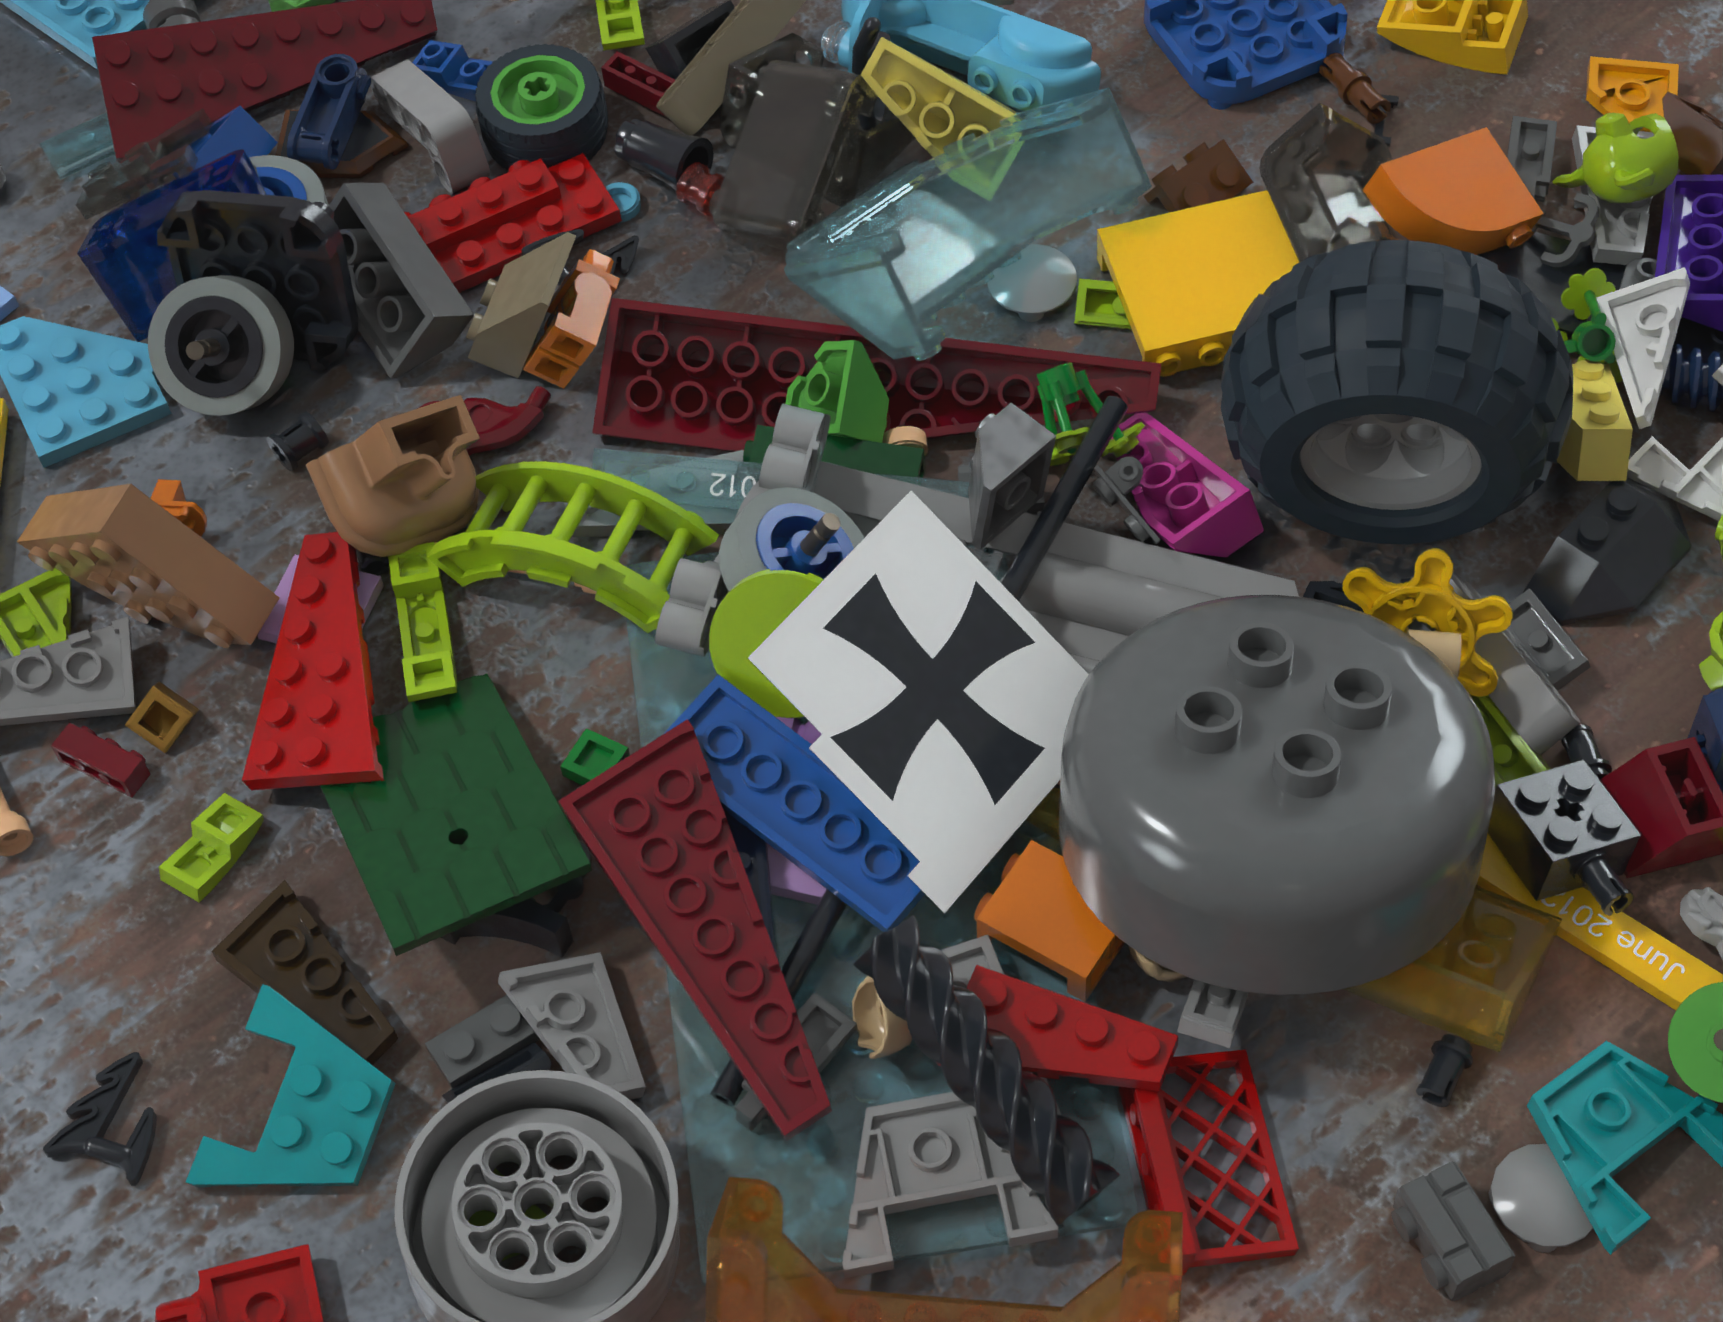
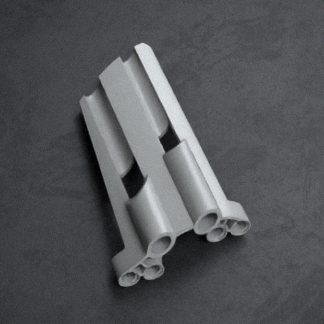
[655,404,1299,674]

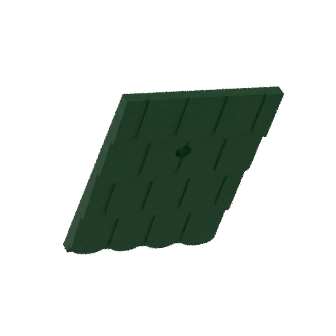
[320,674,592,956]

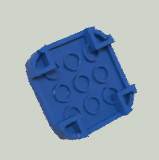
[1144,0,1348,110]

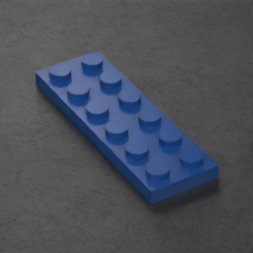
[664,674,925,932]

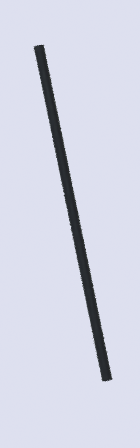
[710,396,1128,1106]

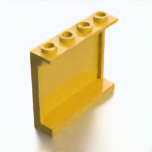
[1097,189,1301,377]

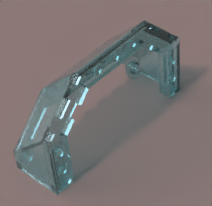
[784,88,1152,361]

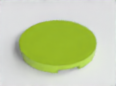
[709,569,824,718]

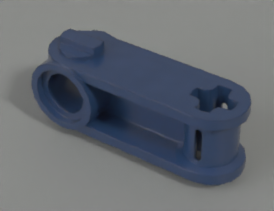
[287,54,371,170]

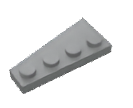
[1572,126,1654,265]

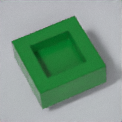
[560,728,630,785]

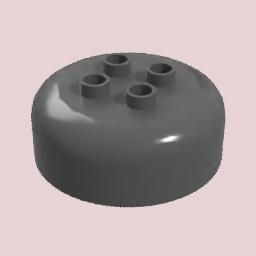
[1059,595,1495,995]

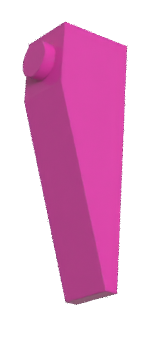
[1111,412,1264,558]

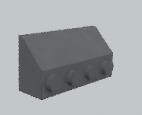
[329,183,474,378]

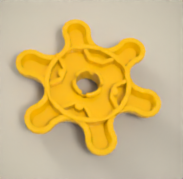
[1342,548,1513,697]

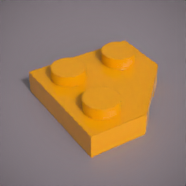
[1586,56,1679,132]

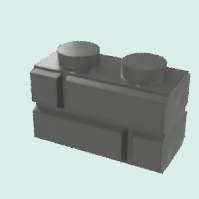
[1391,1161,1516,1302]

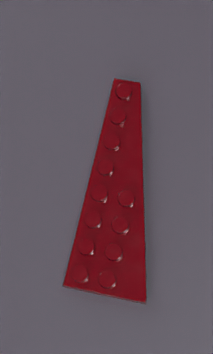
[92,0,438,163]
[558,719,832,1141]

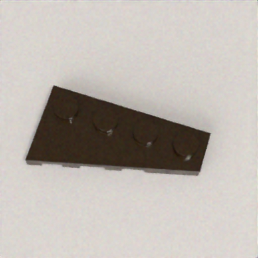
[212,880,398,1065]

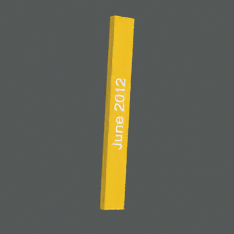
[1477,833,1723,1010]

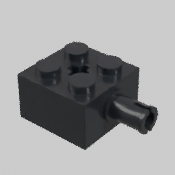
[1488,760,1641,916]

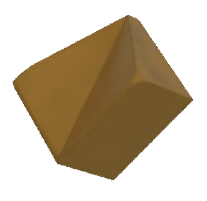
[125,681,199,753]

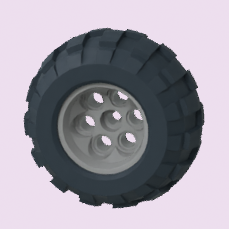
[1221,240,1573,544]

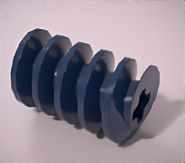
[1658,344,1723,412]

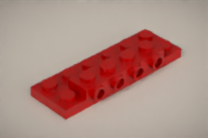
[404,153,622,293]

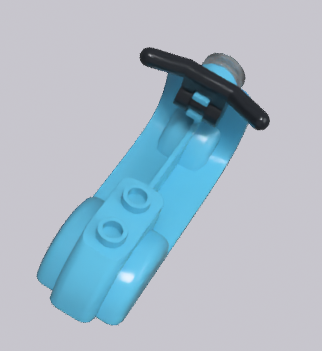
[821,0,1101,132]

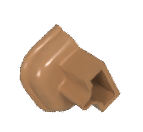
[306,395,480,557]

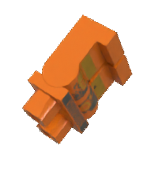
[523,249,620,389]

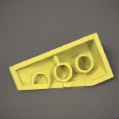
[860,37,1035,203]

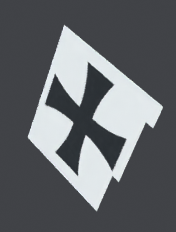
[748,491,1089,914]

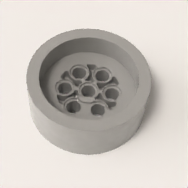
[394,1070,680,1322]

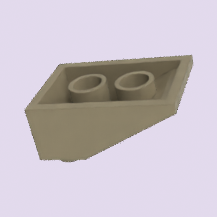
[466,232,576,378]

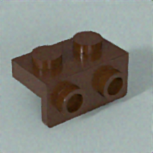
[1144,139,1254,213]

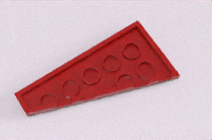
[242,532,384,790]

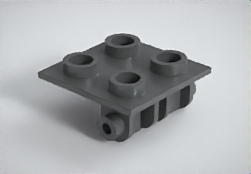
[1093,457,1160,545]

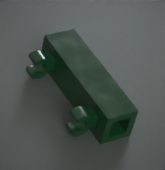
[743,425,926,486]

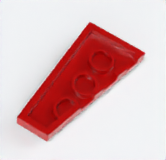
[936,965,1178,1091]

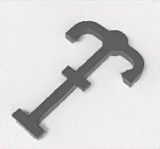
[1531,192,1599,267]

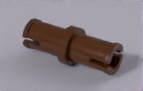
[1319,52,1391,124]

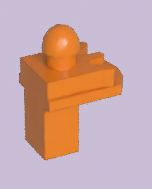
[151,479,207,537]

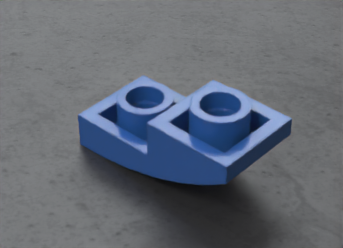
[412,40,493,102]

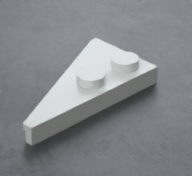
[1596,267,1690,429]

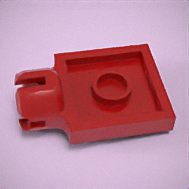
[155,1244,324,1322]

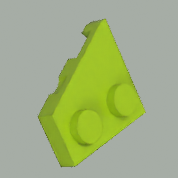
[0,568,72,657]

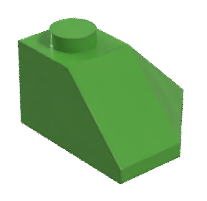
[785,340,889,443]

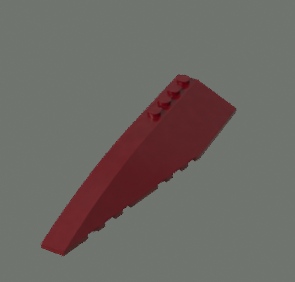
[592,298,1161,452]

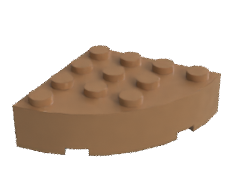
[17,484,280,648]

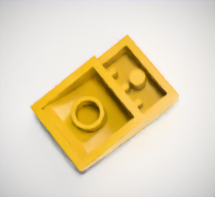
[1377,0,1528,75]

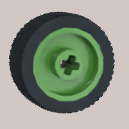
[475,44,608,171]

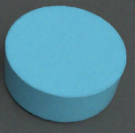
[605,182,641,222]

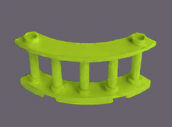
[427,461,719,633]

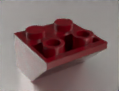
[1600,737,1723,878]

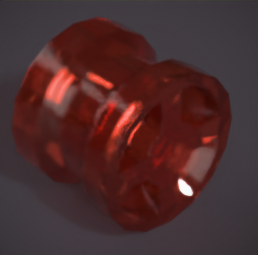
[676,162,731,217]

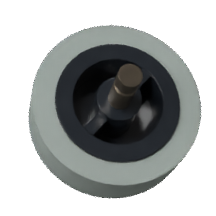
[148,275,294,416]

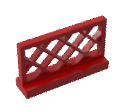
[1118,1049,1299,1278]

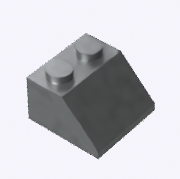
[968,402,1056,550]

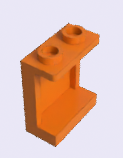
[973,840,1125,1002]

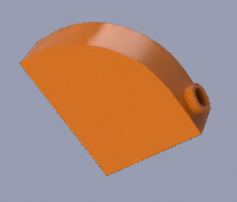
[1363,127,1544,255]

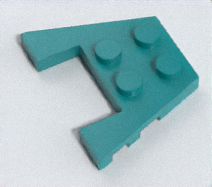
[186,984,396,1187]
[1527,1040,1723,1255]

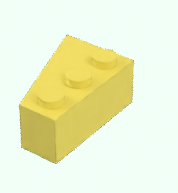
[1557,360,1633,481]

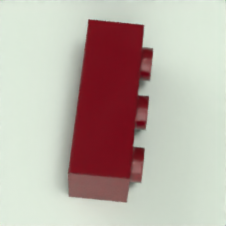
[601,51,675,117]
[51,722,151,798]

